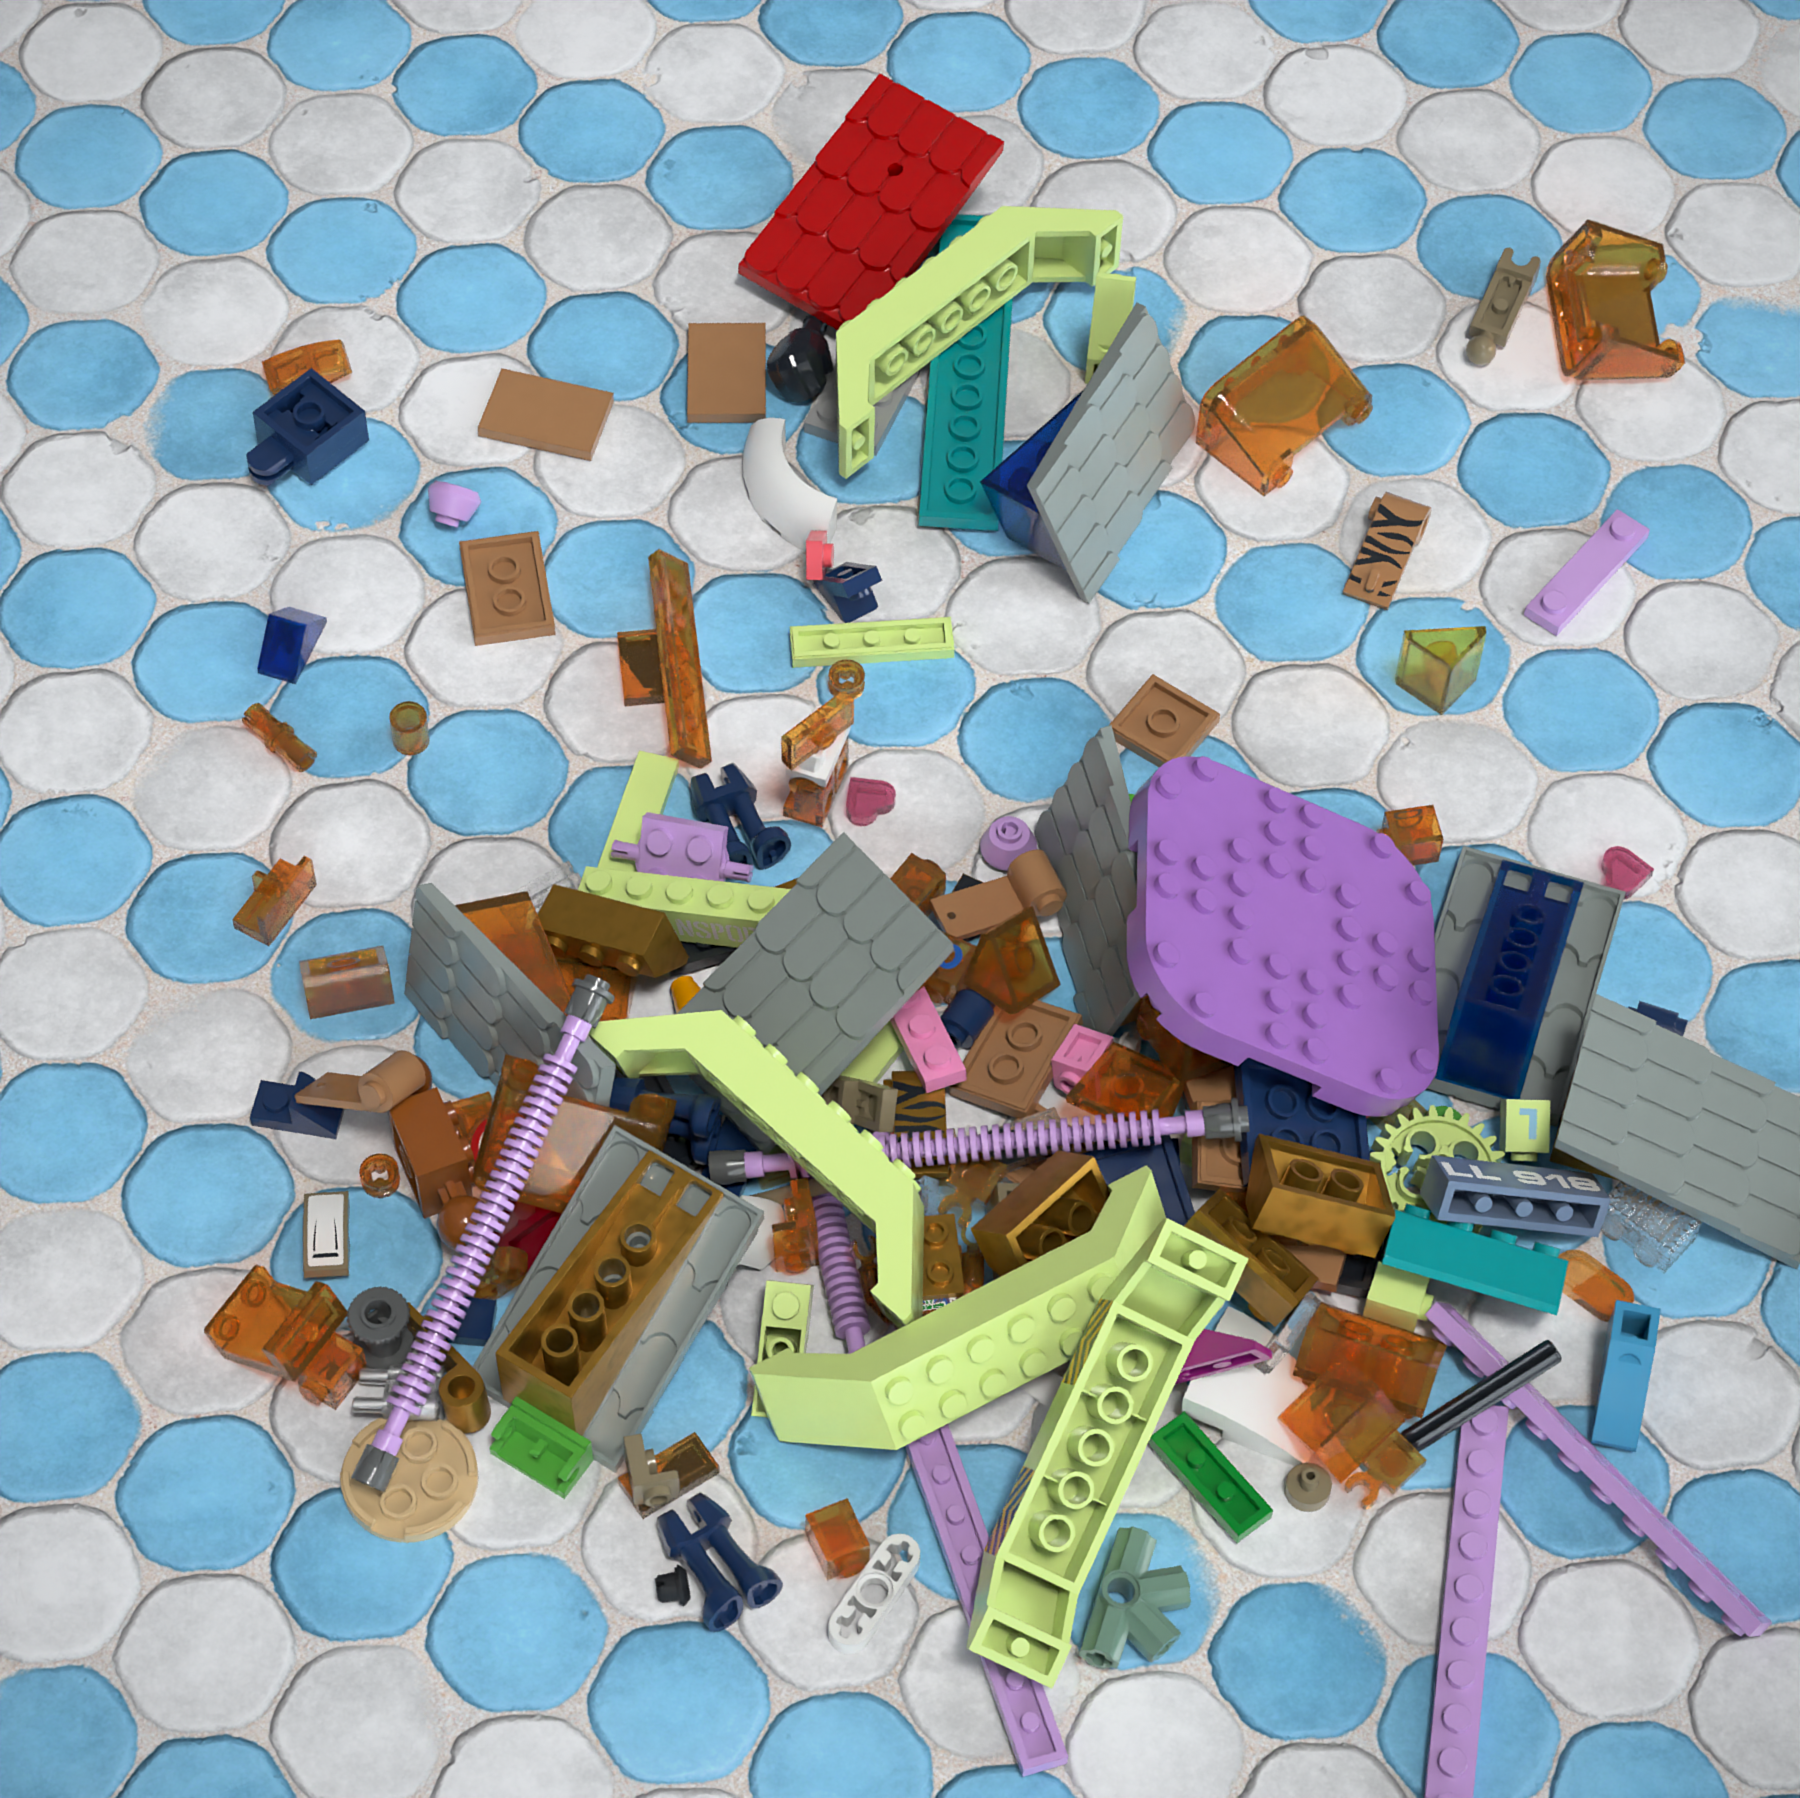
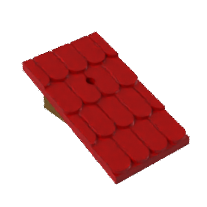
[738,73,1005,330]

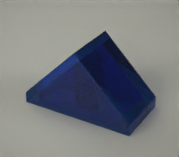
[257,607,327,684]

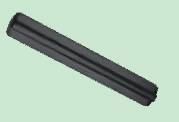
[1400,1340,1562,1454]

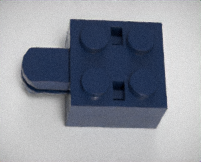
[246,368,369,486]

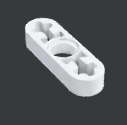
[828,1534,920,1654]

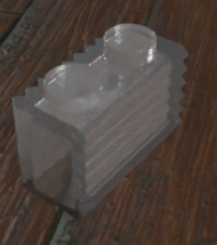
[1601,1181,1702,1273]

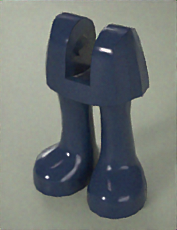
[691,763,791,869]
[605,1078,722,1165]
[657,1493,783,1632]

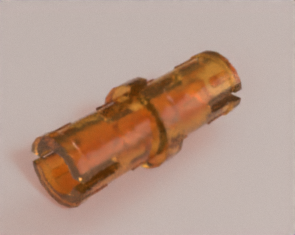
[242,703,317,772]

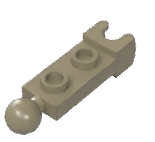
[1466,247,1541,365]

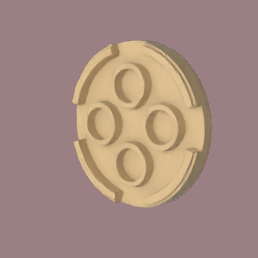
[340,1416,478,1543]

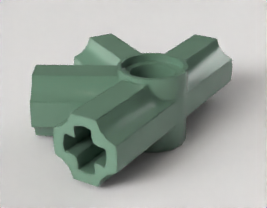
[1079,1526,1191,1669]

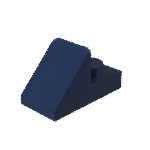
[813,562,883,623]
[250,1071,345,1139]

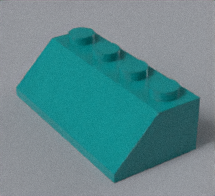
[1379,1203,1569,1316]

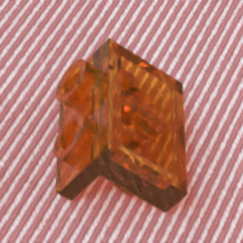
[771,1178,819,1273]

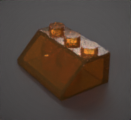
[1292,1301,1447,1419]

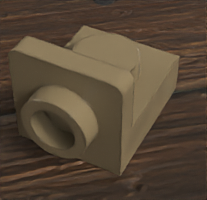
[623,1433,679,1506]

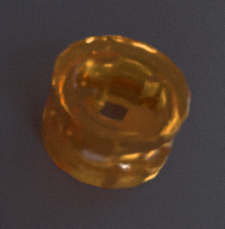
[828,659,865,701]
[359,1153,401,1198]

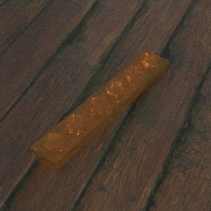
[648,549,712,769]

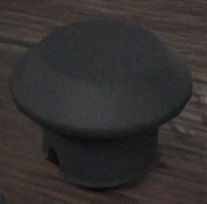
[655,1565,691,1606]

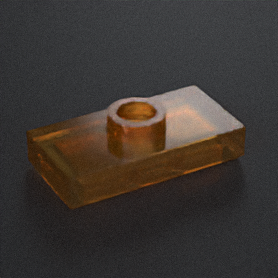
[781,691,854,771]

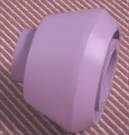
[428,480,481,528]
[980,816,1037,871]

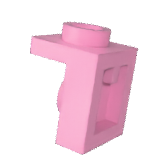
[1051,1024,1114,1100]

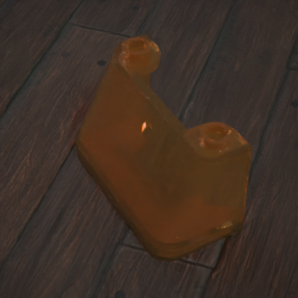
[1546,219,1685,380]
[1195,315,1373,497]
[472,1054,677,1213]

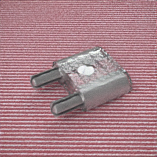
[352,1364,446,1421]

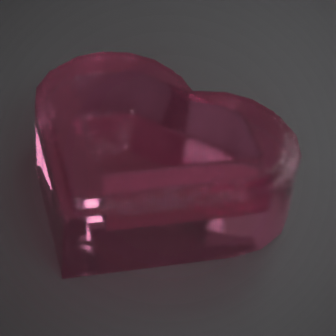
[846,777,896,826]
[1601,846,1654,899]

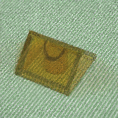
[1395,626,1487,715]

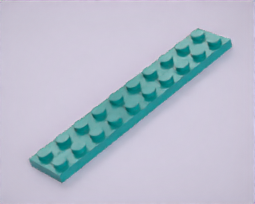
[919,214,1013,531]

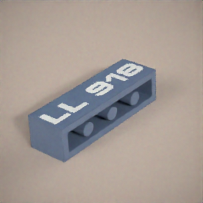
[1420,1155,1611,1237]

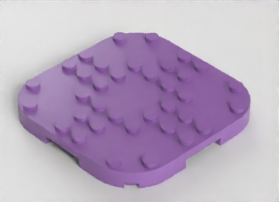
[1126,756,1439,1117]

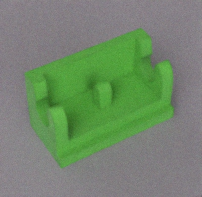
[489,1396,593,1499]

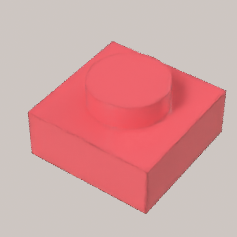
[806,530,834,580]

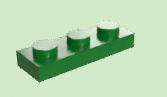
[1149,1411,1273,1543]

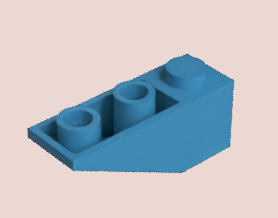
[1591,1300,1661,1452]

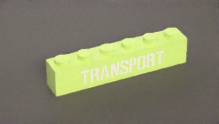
[578,866,791,948]

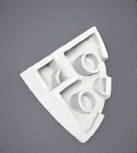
[1181,1306,1315,1466]

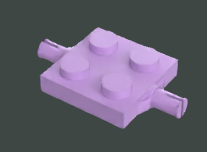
[611,812,754,883]

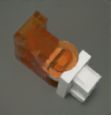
[783,706,851,828]

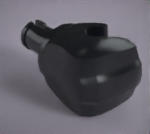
[767,315,834,402]

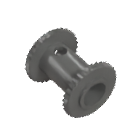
[347,1286,415,1369]

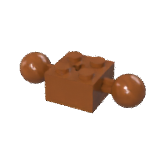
[388,1054,484,1250]

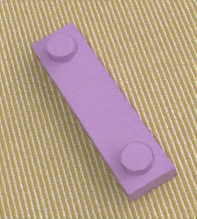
[1524,509,1650,636]

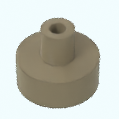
[1285,1463,1332,1512]

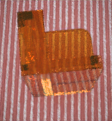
[232,856,317,946]

